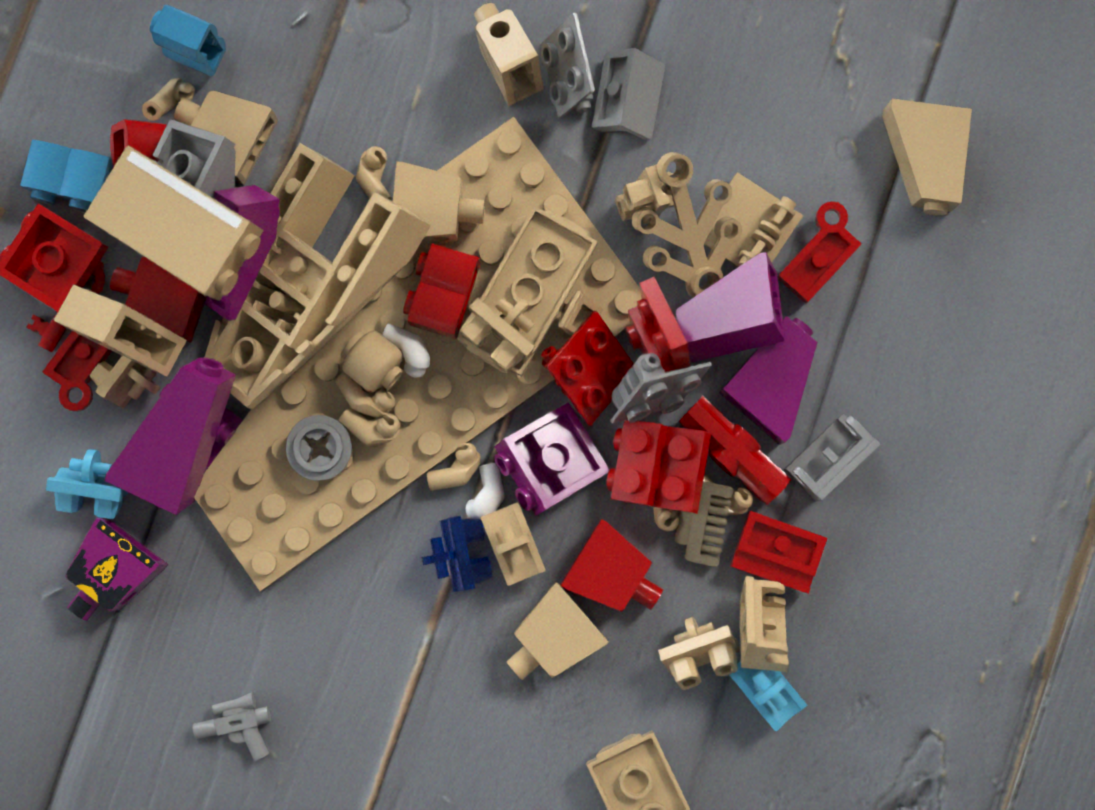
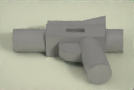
[193,692,271,761]

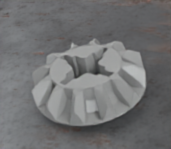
[286,415,352,481]

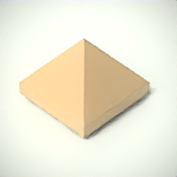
[558,291,603,336]

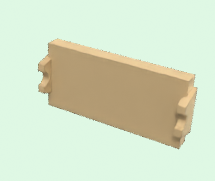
[457,206,598,377]
[586,730,690,810]

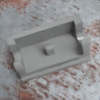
[784,414,881,501]

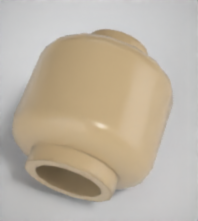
[341,331,403,392]

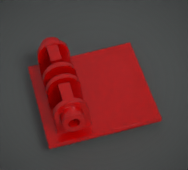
[541,311,634,426]

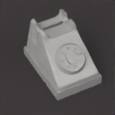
[152,119,236,198]

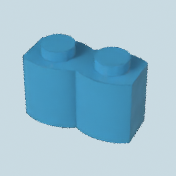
[150,5,226,76]
[20,139,114,212]

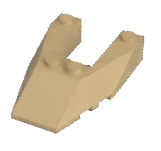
[204,143,431,409]

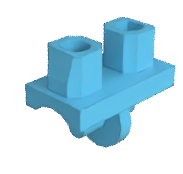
[46,449,129,519]
[729,661,807,732]

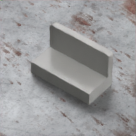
[592,48,665,139]

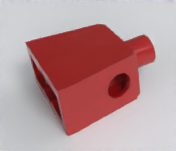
[110,256,206,343]
[560,519,664,612]

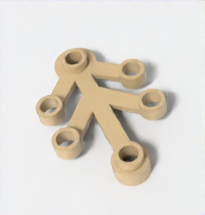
[632,152,742,298]

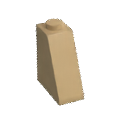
[882,99,972,216]
[54,285,187,377]

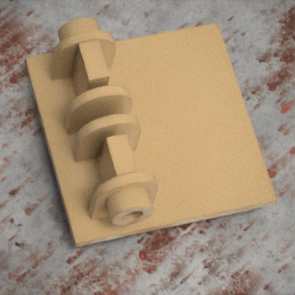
[704,172,804,267]

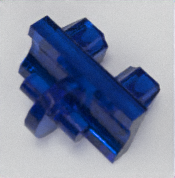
[421,516,493,592]

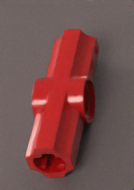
[678,396,791,505]

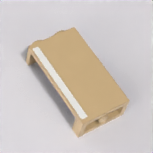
[83,146,264,301]

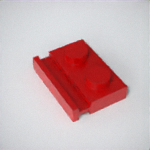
[730,511,828,594]

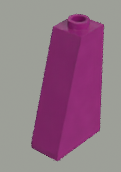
[104,357,236,515]

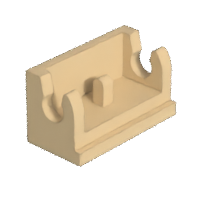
[739,576,789,672]

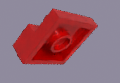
[0,203,109,312]
[625,277,690,373]
[606,419,711,514]

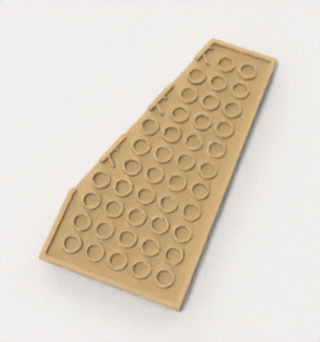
[194,117,642,591]

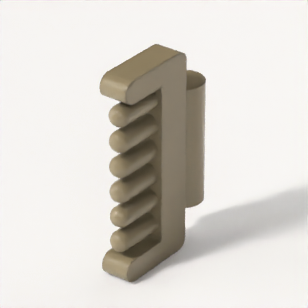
[674,481,734,567]

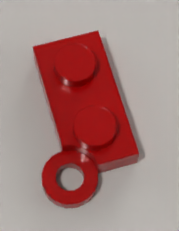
[777,201,862,304]
[42,331,112,412]

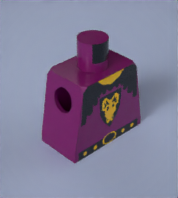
[65,517,168,621]

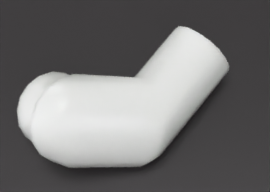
[382,323,430,378]
[465,463,505,521]

